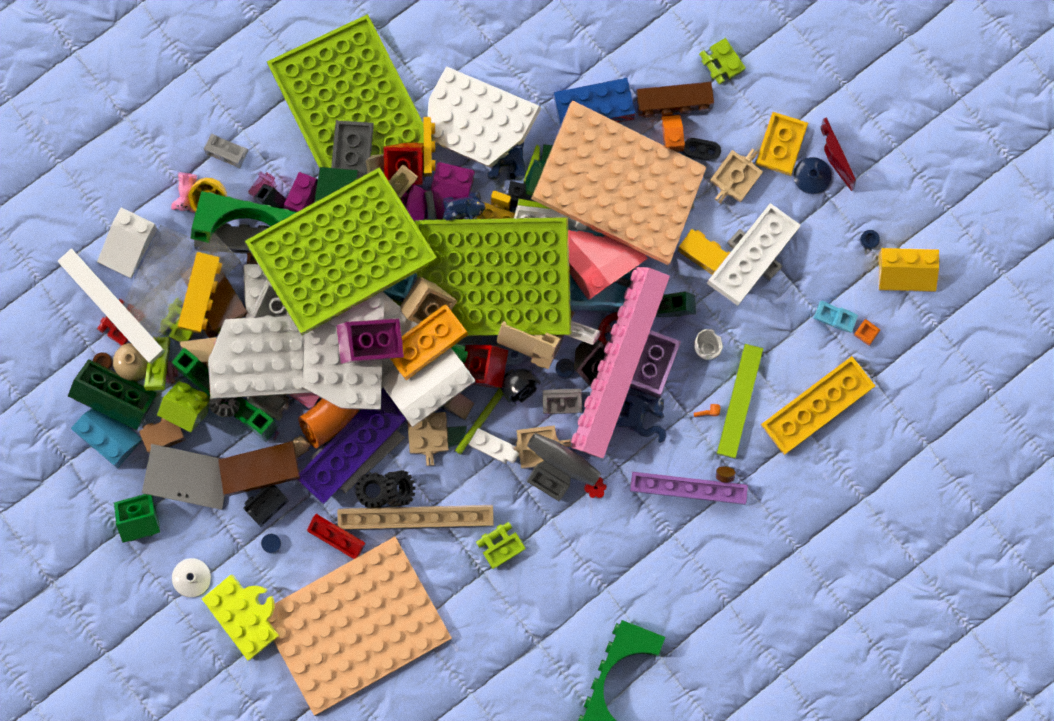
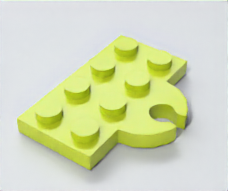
[202,574,279,661]

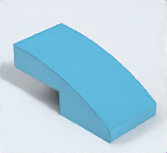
[813,301,858,333]

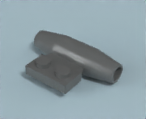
[527,433,601,501]

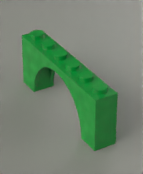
[190,191,297,243]
[172,348,278,442]
[578,620,666,721]

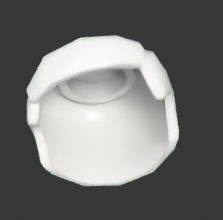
[694,329,723,360]

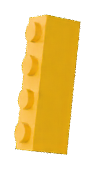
[678,229,731,275]
[178,252,222,334]

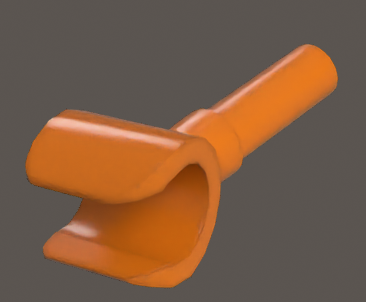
[694,404,721,417]

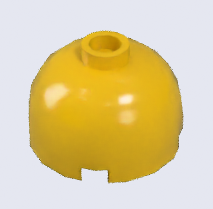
[188,177,227,212]

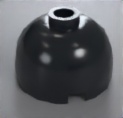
[502,369,541,406]

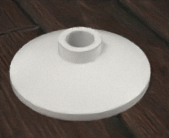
[172,558,211,597]

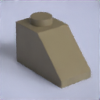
[441,393,474,420]

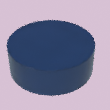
[860,230,880,250]
[555,359,574,379]
[261,533,281,554]

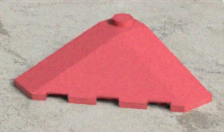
[568,230,648,300]

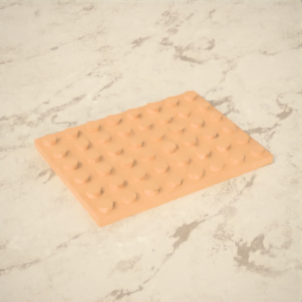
[531,101,706,265]
[268,537,452,716]

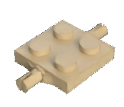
[710,149,763,204]
[408,412,449,466]
[514,425,571,469]

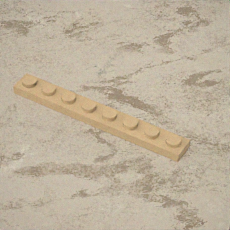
[337,505,493,529]

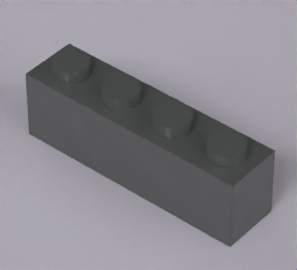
[194,223,269,254]

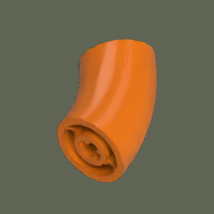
[298,399,360,448]

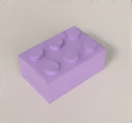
[629,330,681,398]

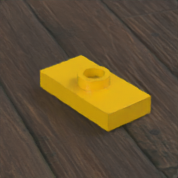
[491,190,511,211]

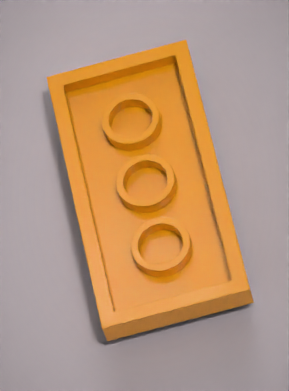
[390,304,469,380]

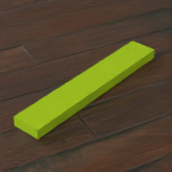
[717,344,763,459]

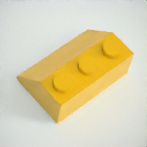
[879,248,939,292]

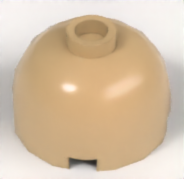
[113,343,148,382]

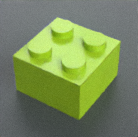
[157,381,210,432]

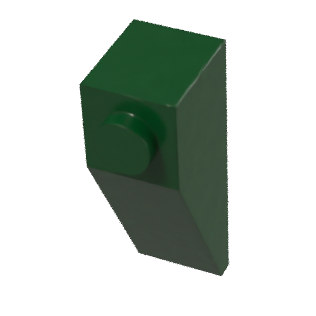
[655,291,696,317]

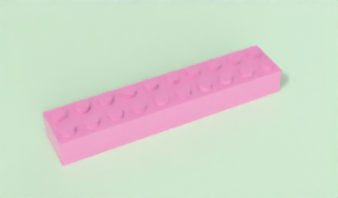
[571,267,670,458]

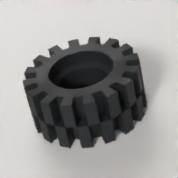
[381,470,416,507]
[355,472,387,508]

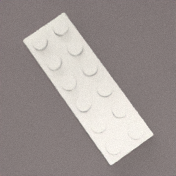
[707,203,801,306]

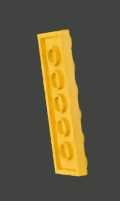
[761,356,875,455]

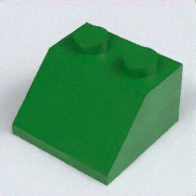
[114,494,160,543]

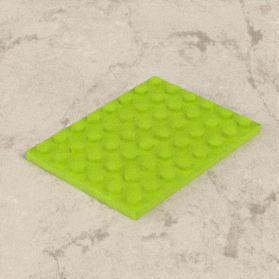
[266,14,432,169]
[245,167,437,336]
[415,217,571,335]

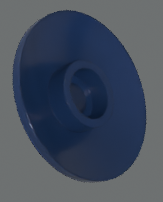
[794,157,831,194]

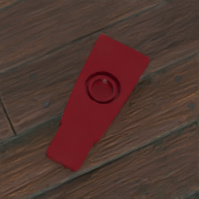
[820,117,856,191]

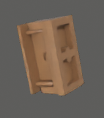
[139,418,186,454]

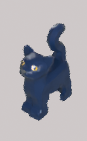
[488,142,525,179]
[443,191,486,221]
[616,393,666,443]

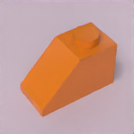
[661,115,685,152]

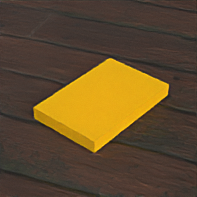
[755,112,808,176]

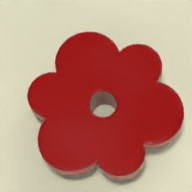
[584,477,607,498]

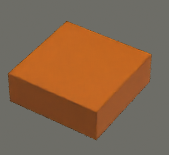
[854,319,880,346]

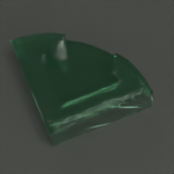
[447,426,467,447]

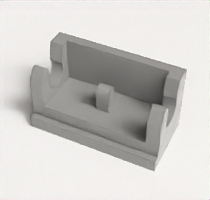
[204,134,248,168]
[542,389,582,414]
[247,395,289,421]

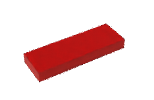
[307,514,366,559]

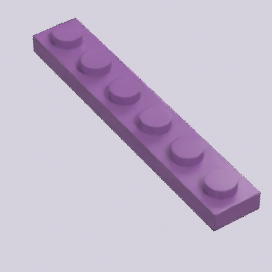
[630,472,748,505]

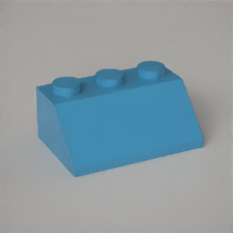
[71,408,143,469]

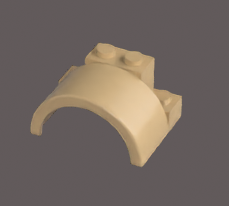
[497,311,575,369]

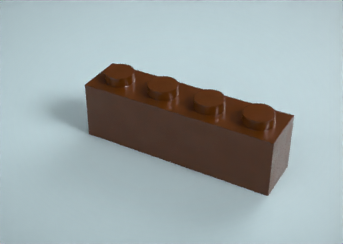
[636,82,714,118]

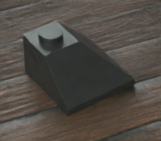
[574,340,605,388]

